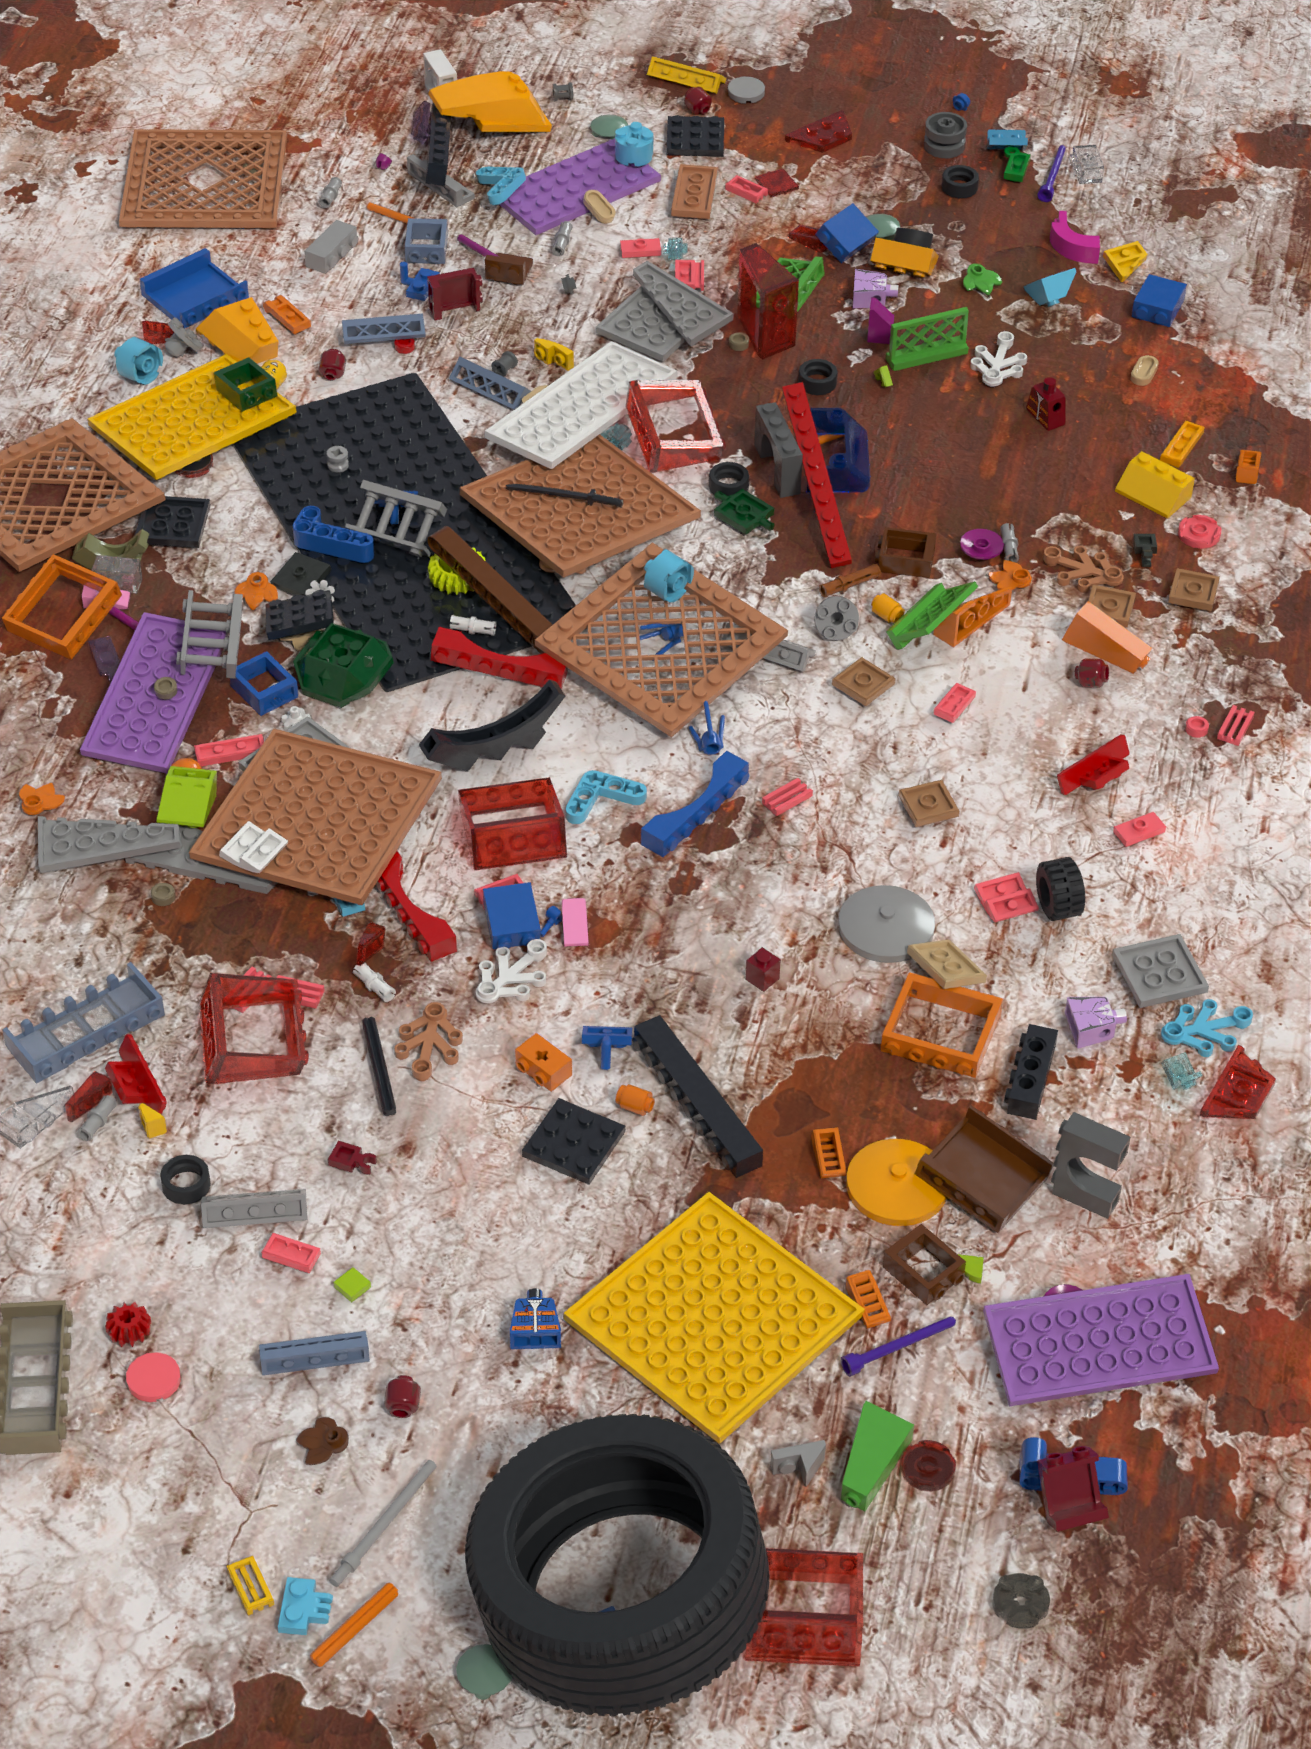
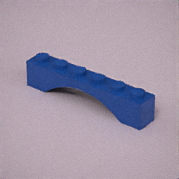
[641,751,750,857]

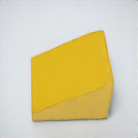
[138,1103,167,1139]

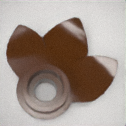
[296,1417,349,1465]

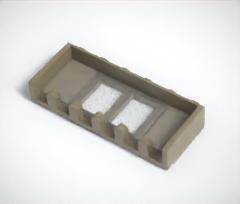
[0,1300,73,1455]

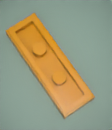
[1160,421,1205,468]

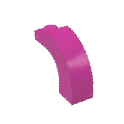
[1050,211,1100,264]

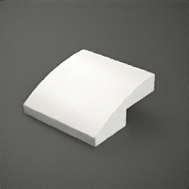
[219,821,288,873]

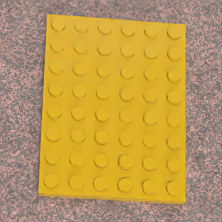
[87,354,297,480]

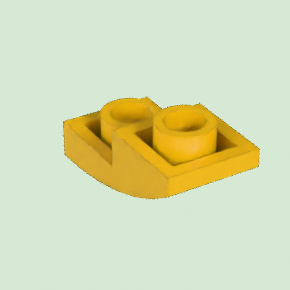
[534,338,574,371]

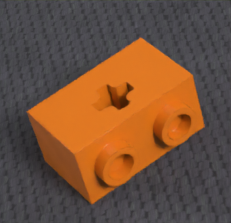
[515,1033,572,1092]

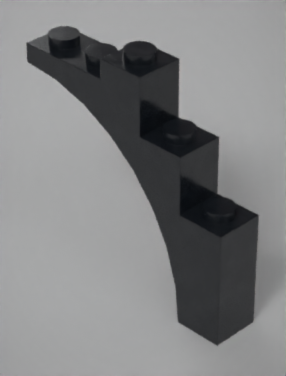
[419,680,566,772]

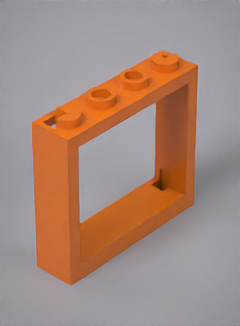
[2,554,122,660]
[881,972,1003,1078]

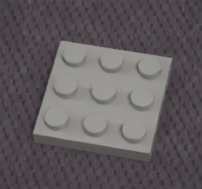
[1112,934,1209,1008]

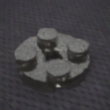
[992,1573,1050,1629]

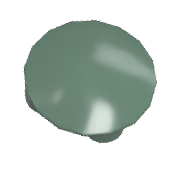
[590,114,628,140]
[866,214,900,240]
[456,1644,513,1700]

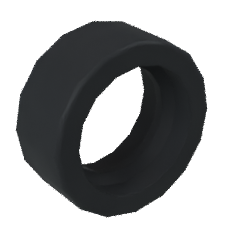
[942,165,979,198]
[894,227,933,249]
[798,359,838,395]
[709,462,749,496]
[160,1154,211,1205]

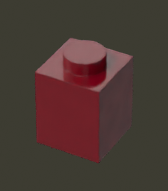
[745,947,781,992]

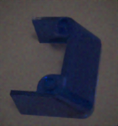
[807,408,870,492]

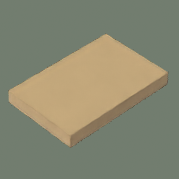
[907,939,987,989]

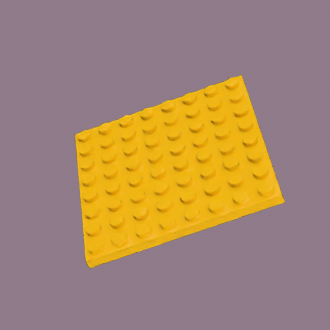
[563,1192,865,1444]

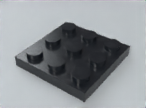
[666,115,724,157]
[135,496,211,548]
[265,590,334,641]
[522,1098,626,1185]

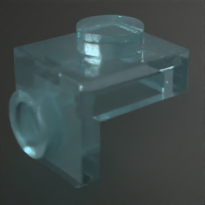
[1161,1052,1203,1090]

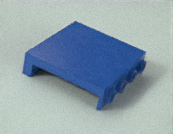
[140,248,249,328]

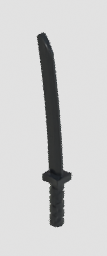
[506,484,623,508]

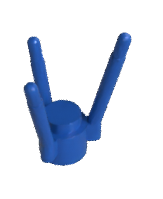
[639,623,683,661]
[689,701,725,755]

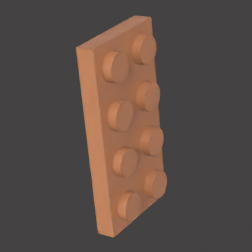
[671,164,718,219]

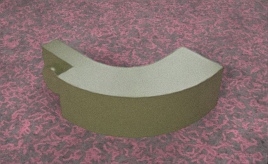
[72,529,149,573]

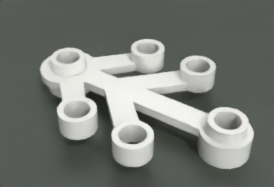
[970,331,1027,387]
[476,939,547,1003]

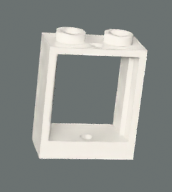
[423,49,457,91]

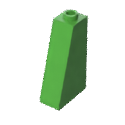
[841,1401,914,1511]

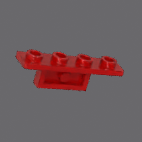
[1057,734,1130,795]
[105,1034,167,1115]

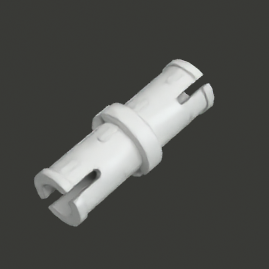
[450,615,496,636]
[353,962,396,1002]

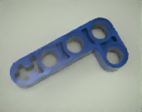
[293,506,374,563]
[1019,1437,1128,1495]

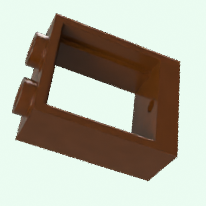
[875,527,937,578]
[882,1224,966,1305]

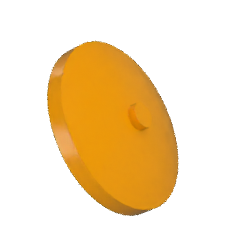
[846,1139,947,1226]

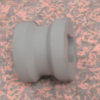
[327,446,349,472]

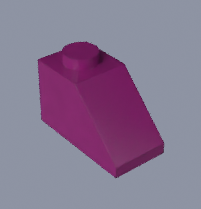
[867,297,894,344]

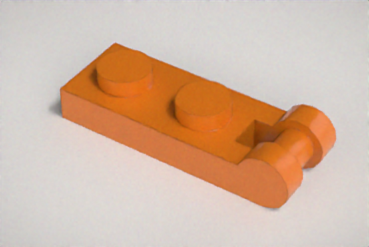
[263,295,311,334]

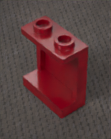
[427,267,483,321]
[1037,1446,1109,1532]

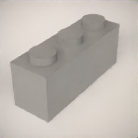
[304,220,358,274]

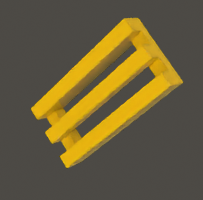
[227,1555,274,1616]

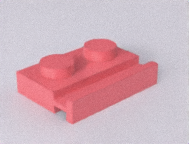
[675,260,704,291]

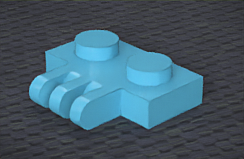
[278,1577,333,1635]

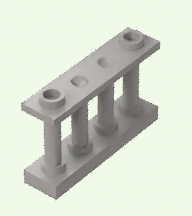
[345,480,447,557]
[176,590,243,678]

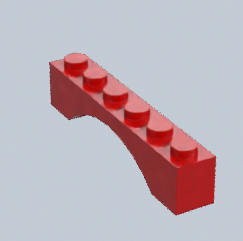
[431,627,568,689]
[376,851,457,962]

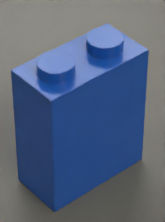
[815,203,879,264]
[1132,274,1187,327]
[483,882,541,949]

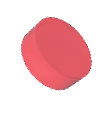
[1185,716,1209,738]

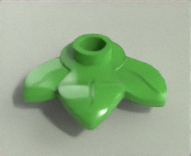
[963,264,1002,295]

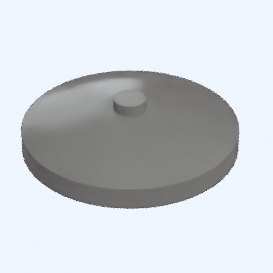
[838,885,935,963]

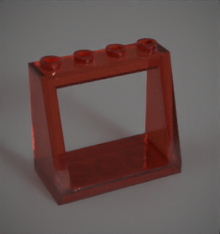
[737,243,799,360]
[625,380,726,473]
[458,777,567,871]
[199,973,309,1084]
[745,1548,863,1667]

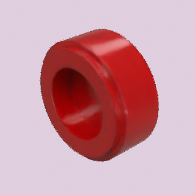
[394,338,415,354]

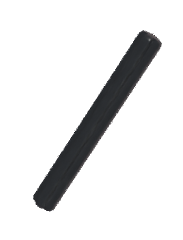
[362,1016,396,1116]

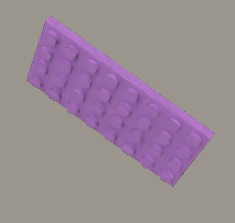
[499,139,661,235]
[80,612,229,773]
[983,1274,1219,1407]

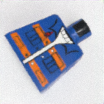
[510,1288,561,1349]

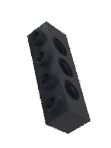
[1004,1024,1058,1120]

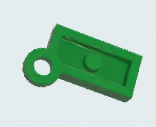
[1004,147,1031,182]

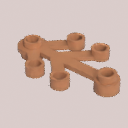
[1043,546,1124,593]
[394,1002,463,1081]

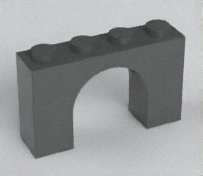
[754,402,803,498]
[1051,1112,1131,1219]

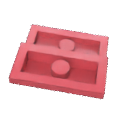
[974,872,1039,923]

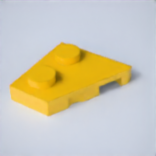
[1103,241,1148,282]

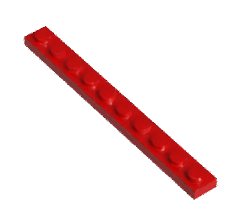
[782,382,852,568]

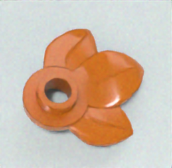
[988,560,1032,590]
[234,572,278,610]
[19,783,65,815]

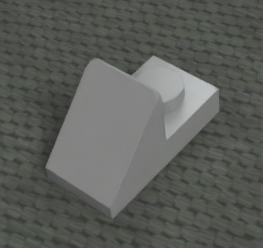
[770,1440,826,1487]

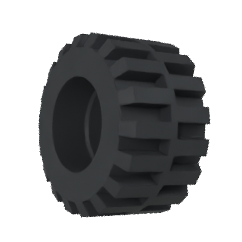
[1036,857,1086,921]

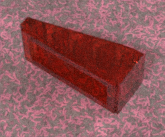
[788,225,828,253]
[142,321,184,344]
[356,922,386,966]
[65,1071,113,1122]

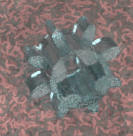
[663,237,688,260]
[606,423,632,450]

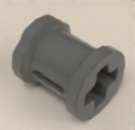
[552,82,573,101]
[491,351,518,377]

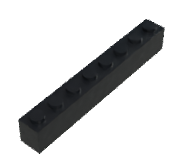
[425,101,451,186]
[632,1015,763,1178]

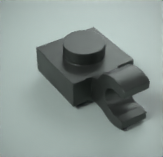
[1133,534,1157,567]

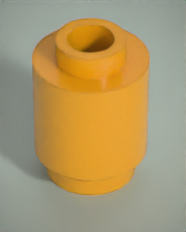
[871,593,905,624]

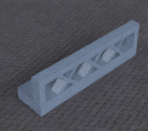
[342,313,426,344]
[449,356,531,410]
[259,1331,370,1376]

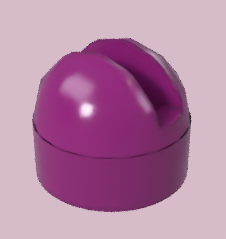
[375,153,392,170]

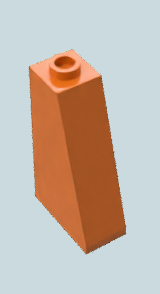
[1062,601,1152,674]

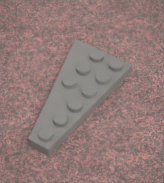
[633,261,734,346]
[38,816,181,873]
[125,823,278,894]

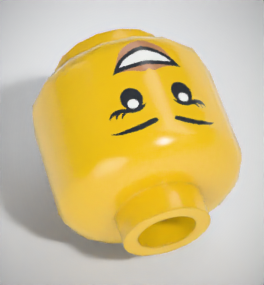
[261,360,287,389]

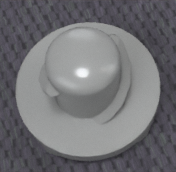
[165,317,204,357]
[814,596,859,640]

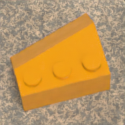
[196,297,279,364]

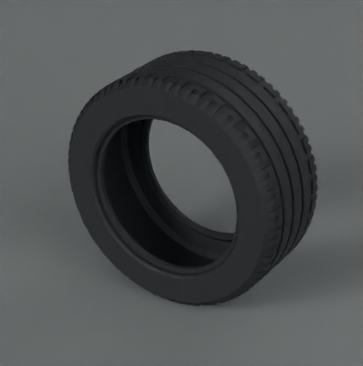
[465,1414,770,1716]

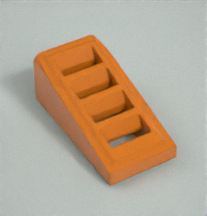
[1236,450,1261,484]
[811,1127,847,1178]
[845,1270,891,1329]

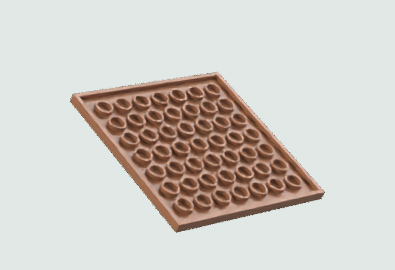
[460,434,701,578]
[189,729,442,905]

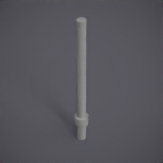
[329,1460,437,1587]

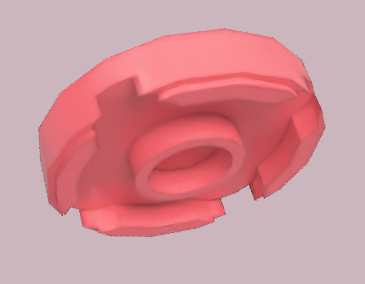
[1178,515,1222,549]
[126,1352,181,1402]

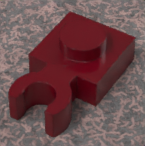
[328,1140,377,1175]

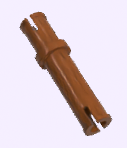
[819,564,881,598]

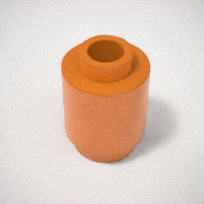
[615,1084,655,1116]

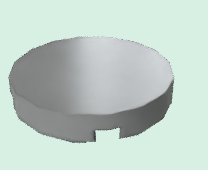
[728,77,765,103]

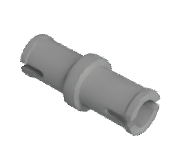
[319,177,342,208]
[552,221,573,256]
[1000,523,1019,563]
[77,1095,117,1141]

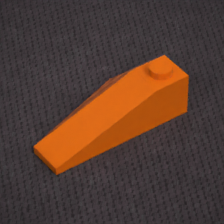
[933,586,1012,648]

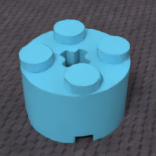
[615,122,654,166]
[114,337,163,384]
[644,549,694,603]

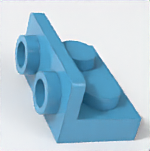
[987,129,1028,150]

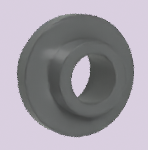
[561,274,577,294]

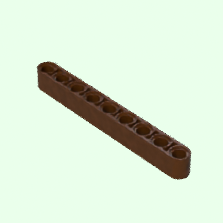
[427,526,552,654]

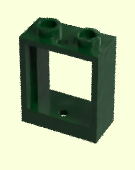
[213,357,278,412]

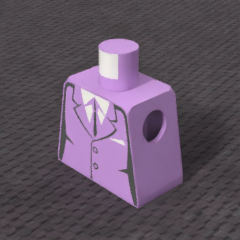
[853,269,898,308]
[1065,997,1127,1048]

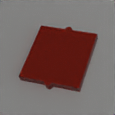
[755,168,799,197]

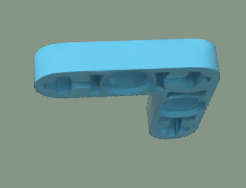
[476,166,526,205]
[566,770,647,824]

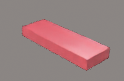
[194,734,264,766]

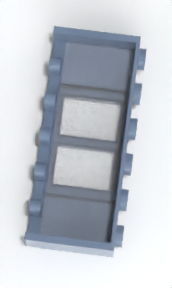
[2,962,165,1084]

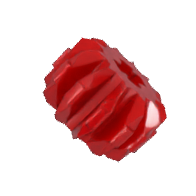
[105,1302,151,1347]

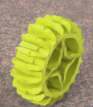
[428,548,486,595]

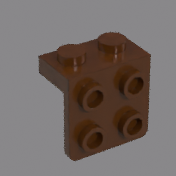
[485,253,533,285]

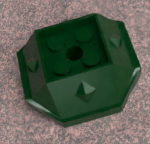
[293,623,394,708]

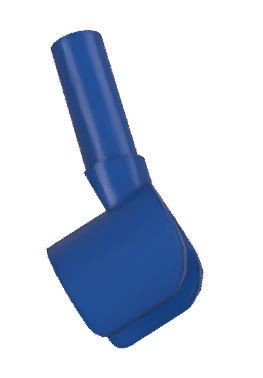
[540,906,562,937]

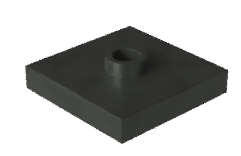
[270,552,332,596]

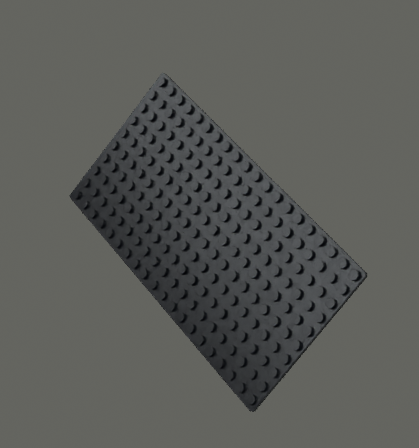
[232,373,587,692]

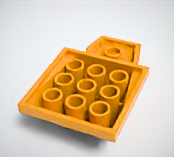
[428,71,552,132]

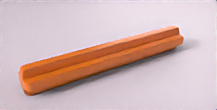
[310,1582,398,1667]

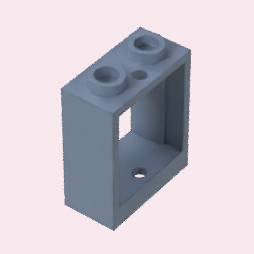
[405,218,448,264]

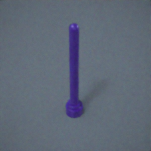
[1038,145,1066,202]
[841,1316,956,1377]

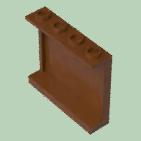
[915,1105,1054,1233]

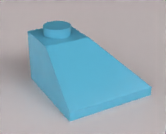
[1024,268,1076,307]

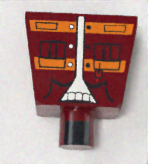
[1026,377,1066,431]

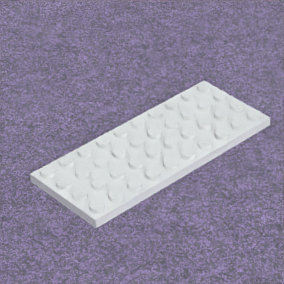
[485,341,677,469]

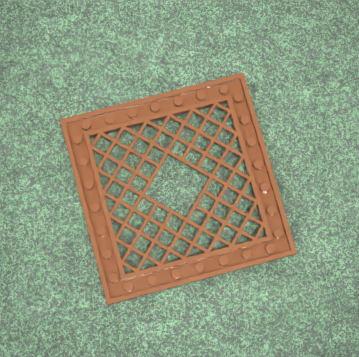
[119,129,287,229]
[0,418,166,572]
[535,542,788,738]

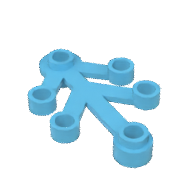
[1161,999,1253,1057]

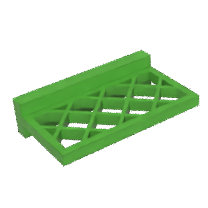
[748,256,825,318]
[886,307,969,371]
[886,581,978,650]

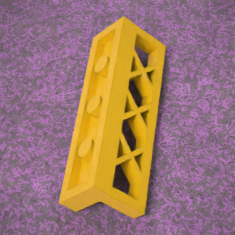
[647,56,726,94]

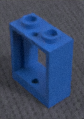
[230,651,298,716]

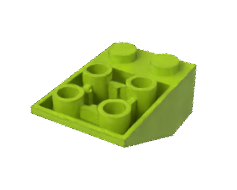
[157,766,217,828]

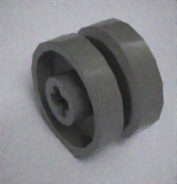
[924,112,967,158]

